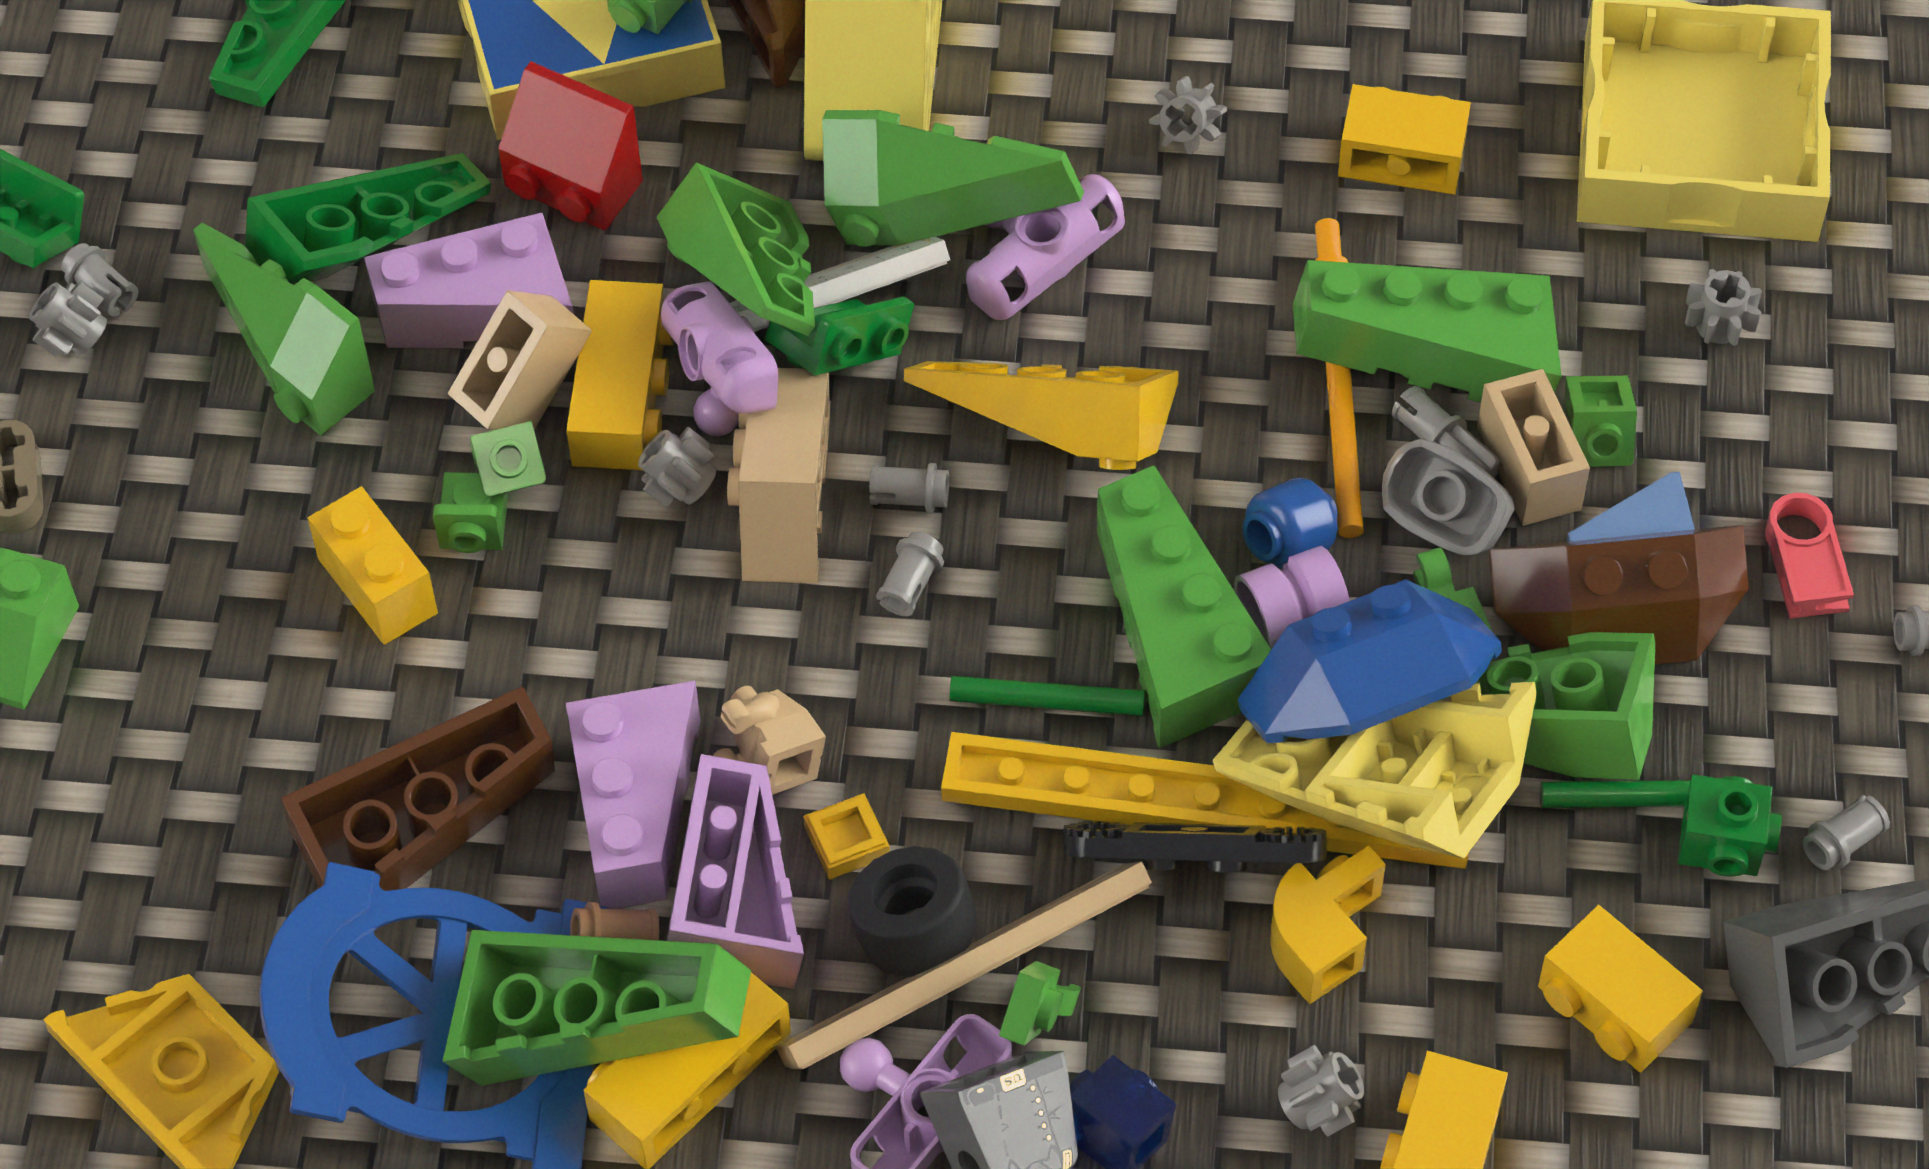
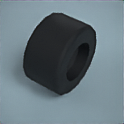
[848,846,977,977]

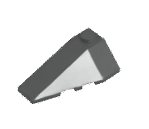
[1723,878,1929,1068]

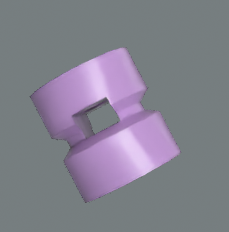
[1234,545,1350,649]

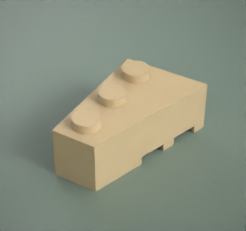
[727,368,830,583]

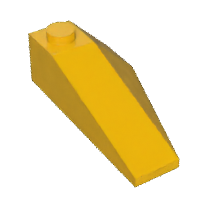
[904,361,1179,470]

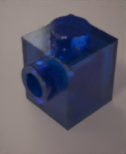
[1070,1055,1177,1169]

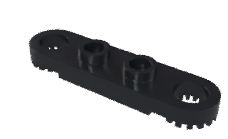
[1063,822,1327,873]

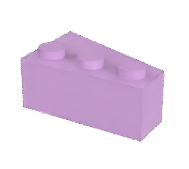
[364,213,574,348]
[566,681,701,909]
[666,754,804,990]

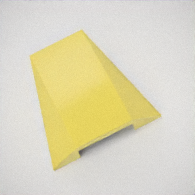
[1213,682,1537,858]

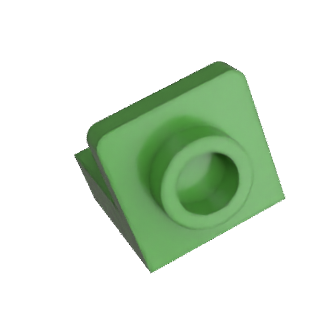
[1565,375,1637,467]
[469,421,546,497]
[433,472,508,553]

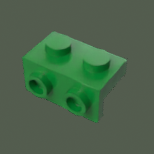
[0,149,84,268]
[765,297,914,375]

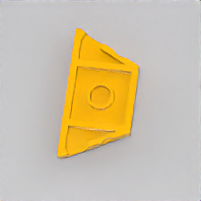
[43,974,279,1169]

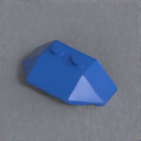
[1238,580,1502,744]

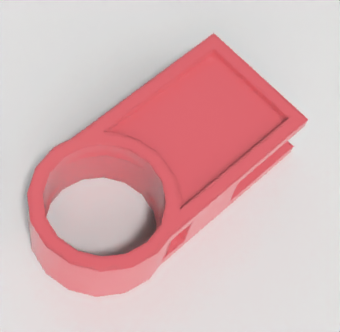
[1765,493,1854,619]

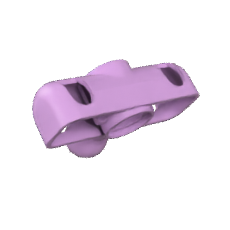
[966,174,1125,320]
[660,281,778,437]
[840,1014,1012,1169]

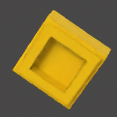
[803,793,890,880]

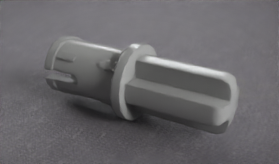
[1392,386,1500,478]

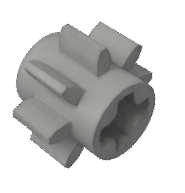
[1149,76,1227,154]
[1685,269,1762,346]
[29,281,107,357]
[638,427,716,507]
[1278,1045,1364,1137]

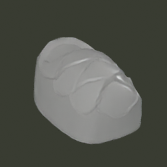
[1382,439,1515,555]

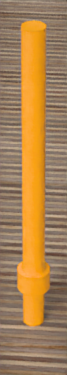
[1315,218,1364,538]

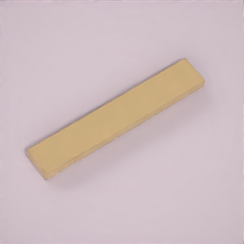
[775,862,1152,1069]

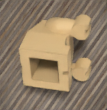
[713,686,826,795]

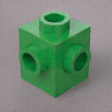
[1677,774,1782,877]

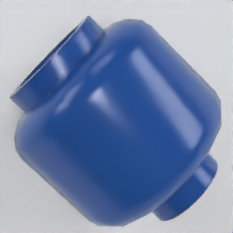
[1242,477,1338,569]

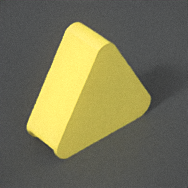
[804,0,942,161]

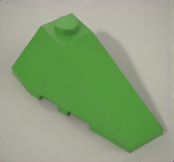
[657,162,815,336]
[193,223,375,436]

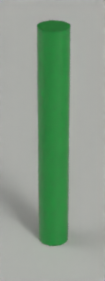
[949,676,1145,716]
[1540,780,1691,808]

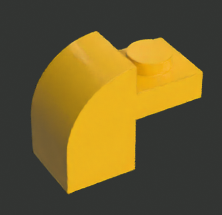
[1270,845,1386,1005]

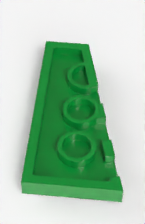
[209,0,346,108]

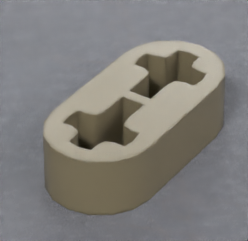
[0,420,44,534]

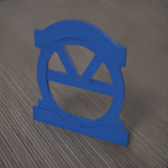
[259,862,609,1169]

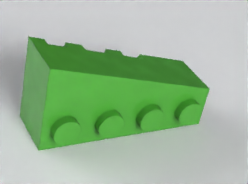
[1293,260,1562,403]
[1097,465,1271,749]
[442,930,751,1086]

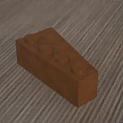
[281,686,555,891]

